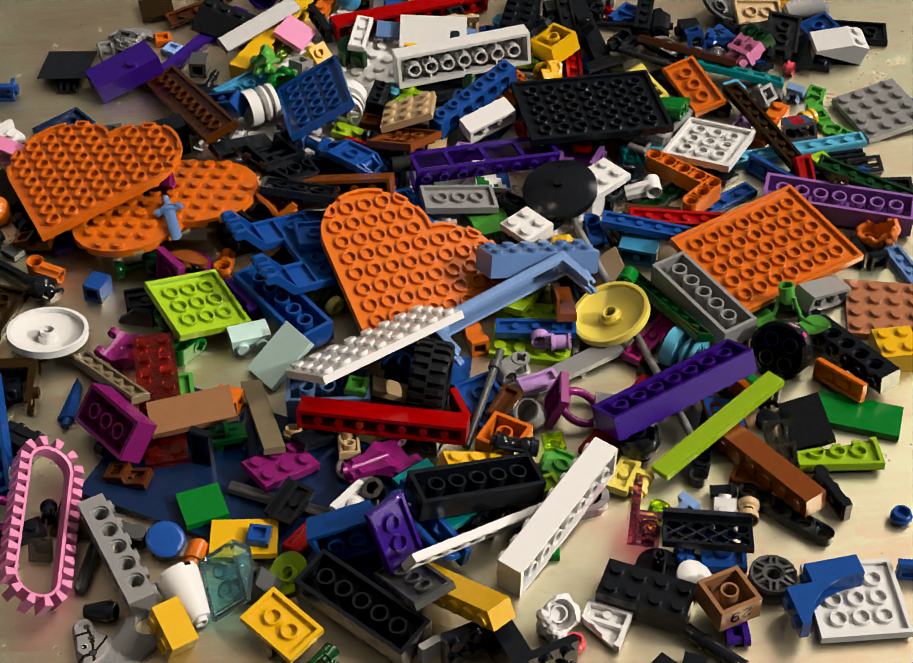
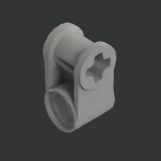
[496,351,530,385]

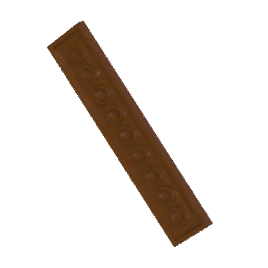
[145,65,239,145]

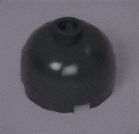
[618,424,661,462]

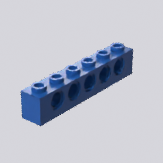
[429,60,517,140]

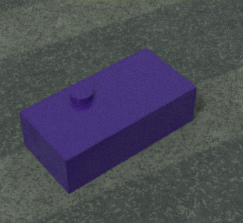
[84,40,164,104]

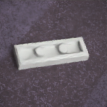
[347,15,374,53]

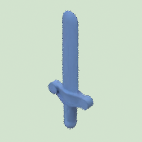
[154,195,183,240]

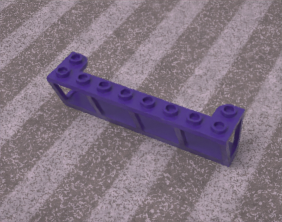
[406,137,560,193]

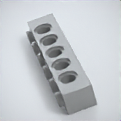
[77,493,159,617]

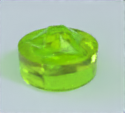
[648,499,670,518]

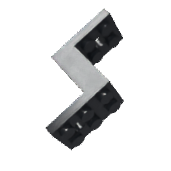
[441,620,579,663]

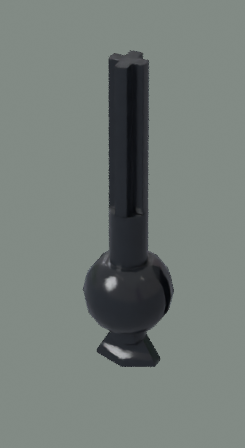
[0,259,65,304]

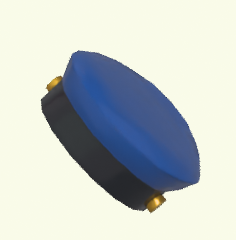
[145,521,186,561]

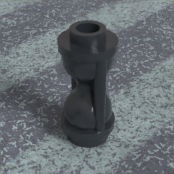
[489,431,539,457]

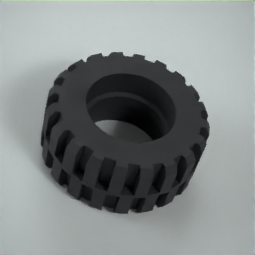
[406,337,455,411]

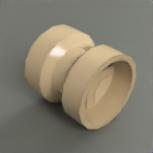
[737,496,760,527]

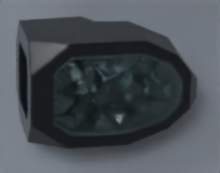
[604,185,625,212]

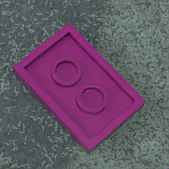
[241,441,320,493]

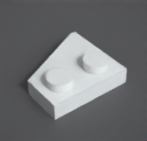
[581,599,633,653]

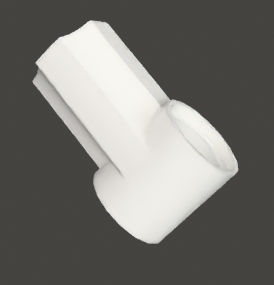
[624,174,662,201]

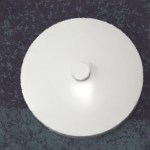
[6,307,89,359]

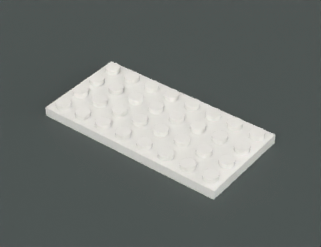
[285,305,464,385]

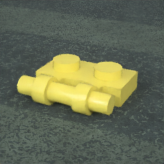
[606,455,655,503]

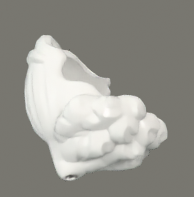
[536,593,581,642]

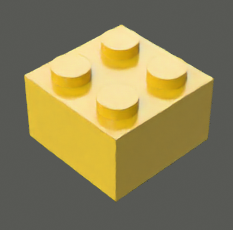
[530,22,580,63]
[867,325,913,373]
[146,595,199,660]

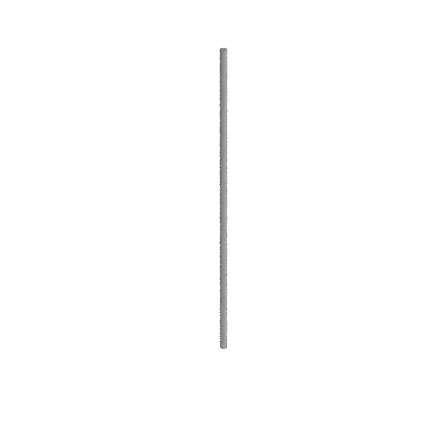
[569,217,694,436]

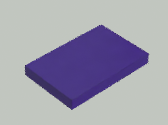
[364,491,424,574]

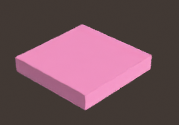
[272,14,317,53]

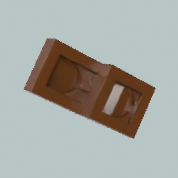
[12,230,57,251]
[102,462,154,490]

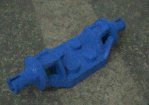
[304,137,399,187]

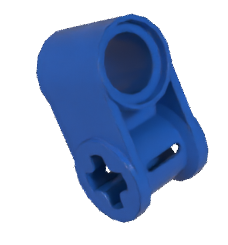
[582,213,608,246]

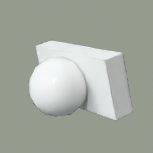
[330,479,365,511]

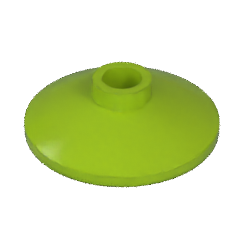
[269,551,307,596]

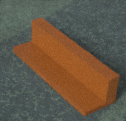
[550,281,577,322]

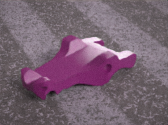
[93,327,172,375]
[340,438,422,484]

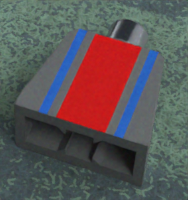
[781,115,817,142]

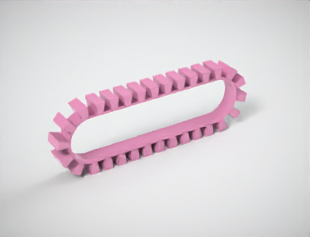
[0,436,84,616]

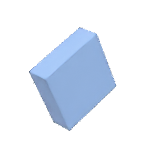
[160,41,183,57]

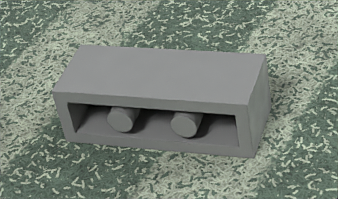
[795,275,852,313]

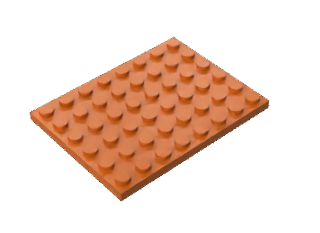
[669,184,864,313]

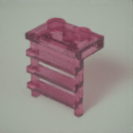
[627,476,663,548]

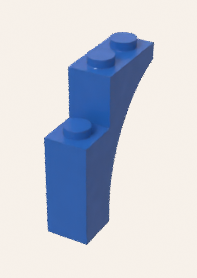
[782,554,865,638]

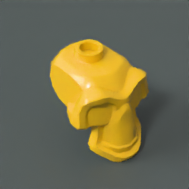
[533,60,562,80]

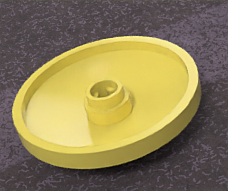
[575,281,651,347]

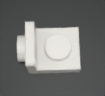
[0,119,26,144]

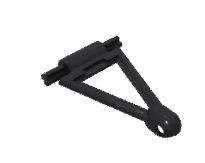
[603,28,680,67]

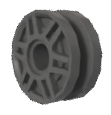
[748,554,798,605]

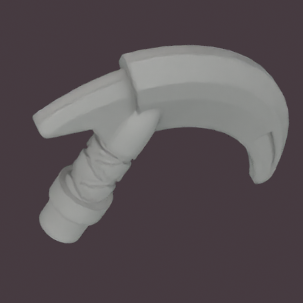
[108,27,154,43]

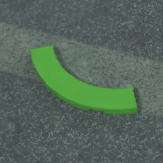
[805,85,854,137]

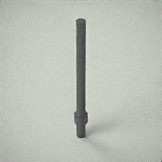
[462,348,505,450]

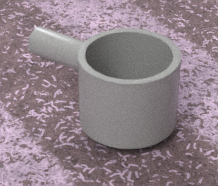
[513,398,547,430]

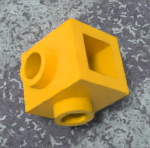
[301,41,332,67]

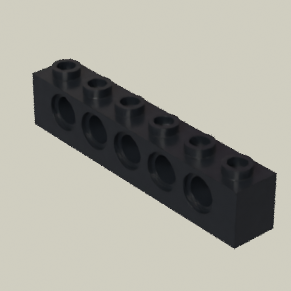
[798,308,901,394]

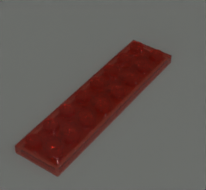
[132,331,190,469]

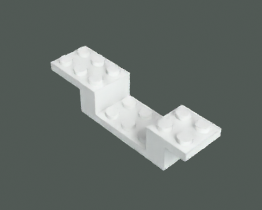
[500,157,631,243]

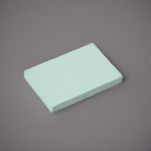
[247,321,314,392]

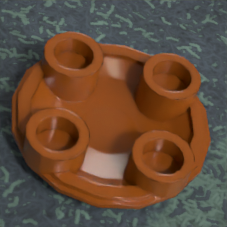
[171,249,209,268]

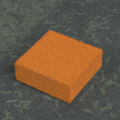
[154,31,172,48]

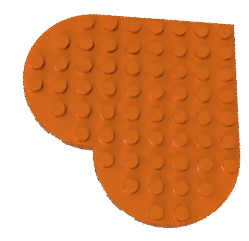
[7,120,183,242]
[72,159,259,258]
[320,188,509,334]

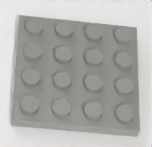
[832,78,913,144]

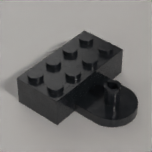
[595,548,697,636]

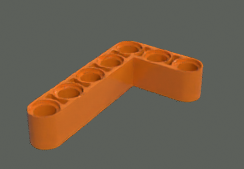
[645,149,721,211]

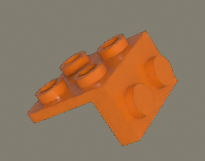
[255,184,301,217]

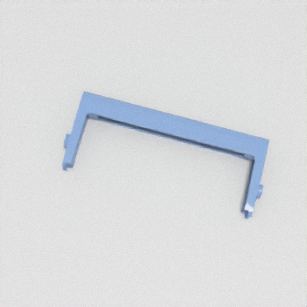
[434,251,598,366]

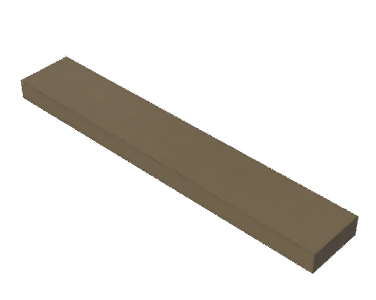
[70,350,150,405]
[241,380,285,455]

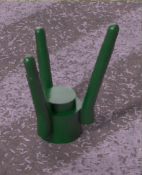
[306,643,340,663]

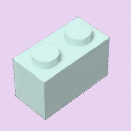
[226,318,272,357]

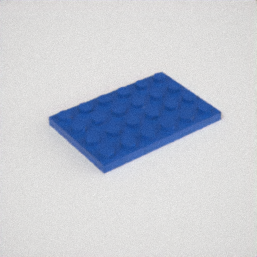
[275,55,356,142]

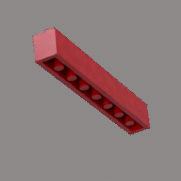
[296,396,470,446]

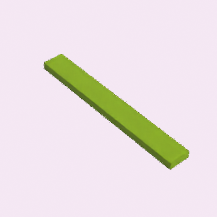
[651,371,785,481]

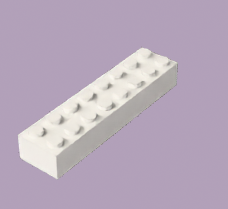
[392,24,531,89]
[496,437,618,598]

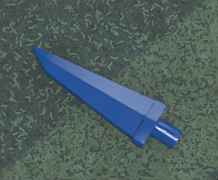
[57,378,82,430]

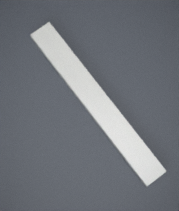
[401,502,543,571]

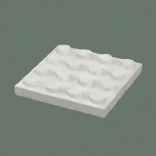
[662,117,756,173]
[799,558,913,644]

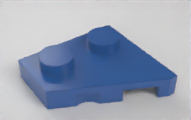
[608,2,652,22]

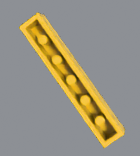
[428,562,516,632]

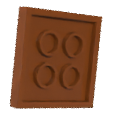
[366,128,442,153]

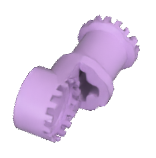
[531,329,572,351]

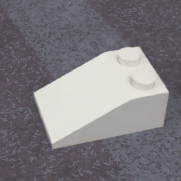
[808,26,869,65]

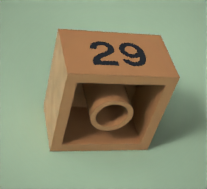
[695,565,763,632]

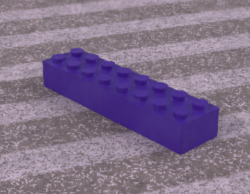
[591,339,757,441]

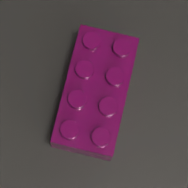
[74,382,157,463]

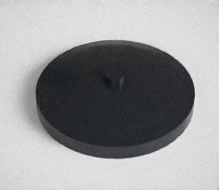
[522,160,598,221]

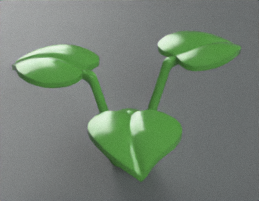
[752,281,831,335]

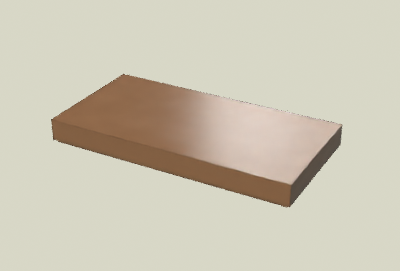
[146,384,238,439]

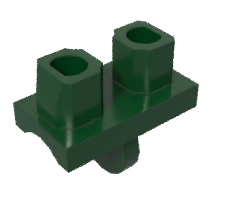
[206,419,248,452]

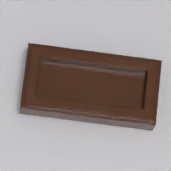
[485,383,523,418]

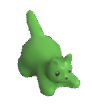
[250,44,280,77]

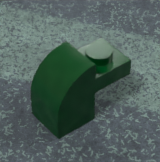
[337,35,367,69]

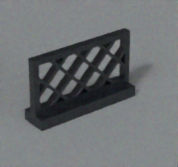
[661,507,754,553]

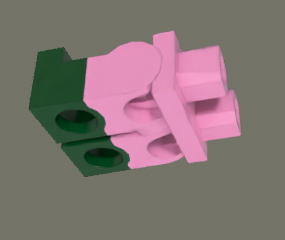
[725,23,777,68]

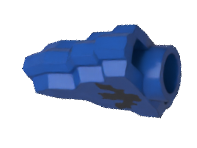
[705,24,737,49]

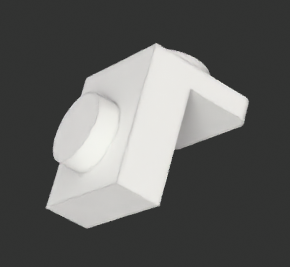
[713,494,737,512]

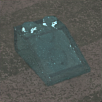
[198,539,255,622]

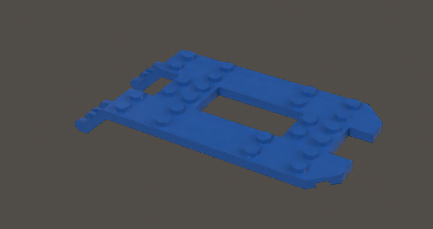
[220,187,458,295]

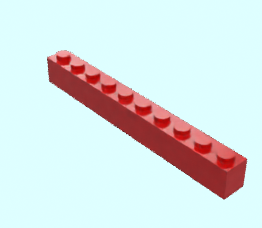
[329,0,488,40]

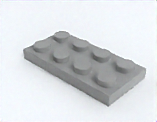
[419,184,499,215]

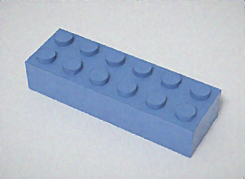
[475,239,600,279]

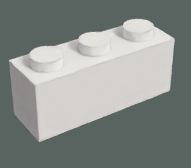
[459,97,516,143]

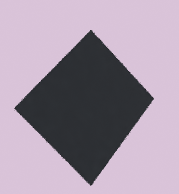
[37,51,97,79]

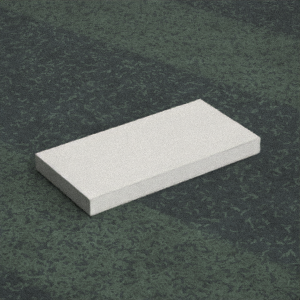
[399,14,467,48]

